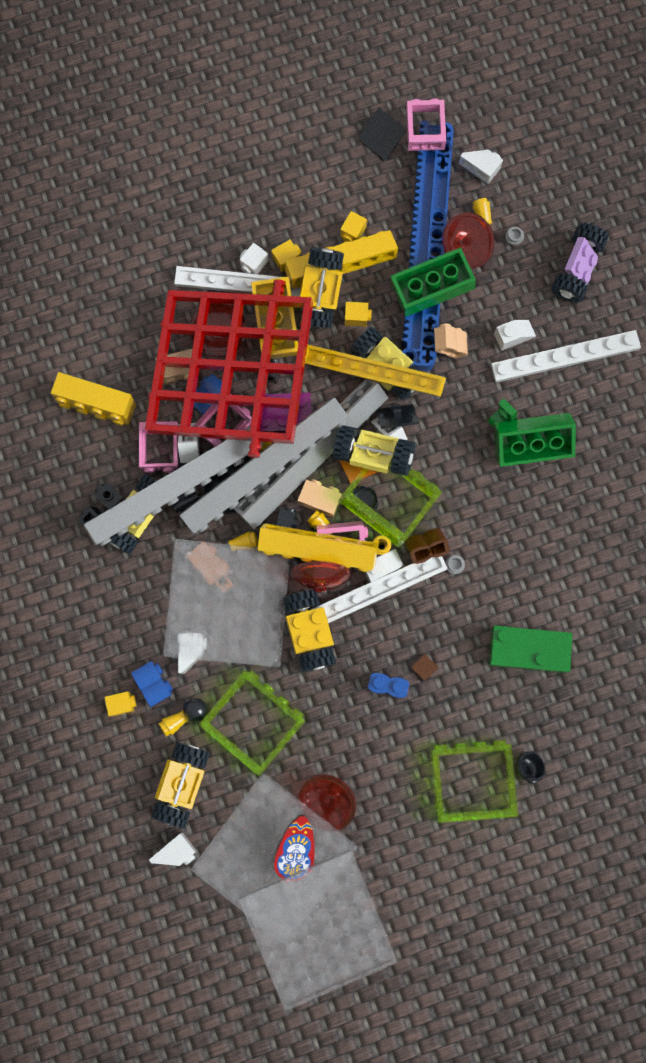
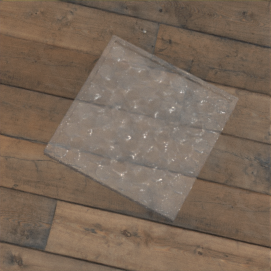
[163,539,290,667]
[191,773,358,945]
[239,849,397,1011]

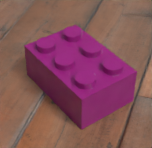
[254,393,311,433]

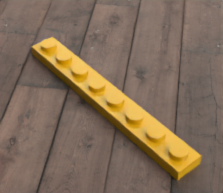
[305,345,446,397]

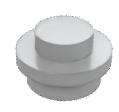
[505,227,524,245]
[446,555,465,574]

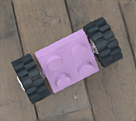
[551,222,609,303]

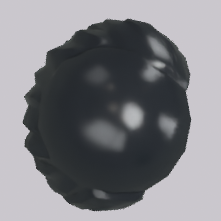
[349,486,378,515]
[516,752,546,784]

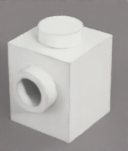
[240,243,269,274]

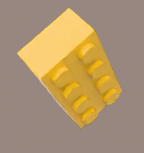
[251,276,298,359]
[51,372,136,426]

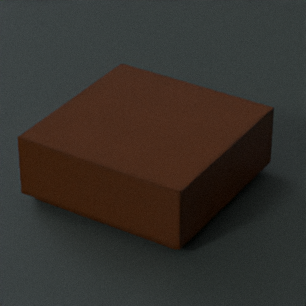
[411,654,439,682]

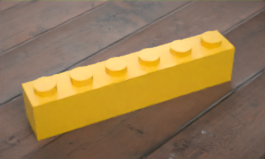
[285,230,398,289]
[258,524,379,572]

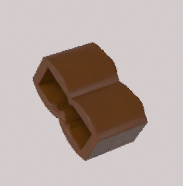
[404,528,450,564]

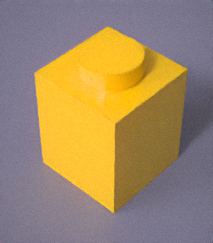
[340,211,367,242]
[271,240,301,272]
[345,302,372,327]
[105,692,137,717]

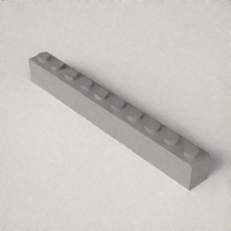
[233,379,388,529]
[180,397,348,533]
[83,426,263,547]

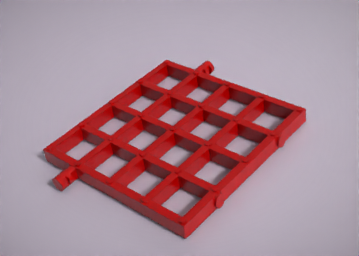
[145,279,314,458]

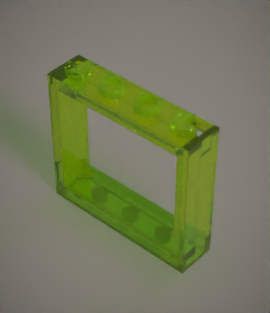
[338,462,442,548]
[199,670,305,776]
[430,740,518,823]

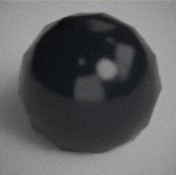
[183,698,208,722]

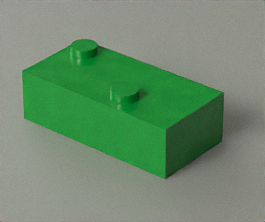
[391,248,476,317]
[494,413,576,467]
[488,626,573,674]

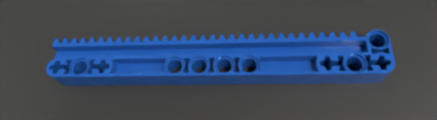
[402,121,454,371]

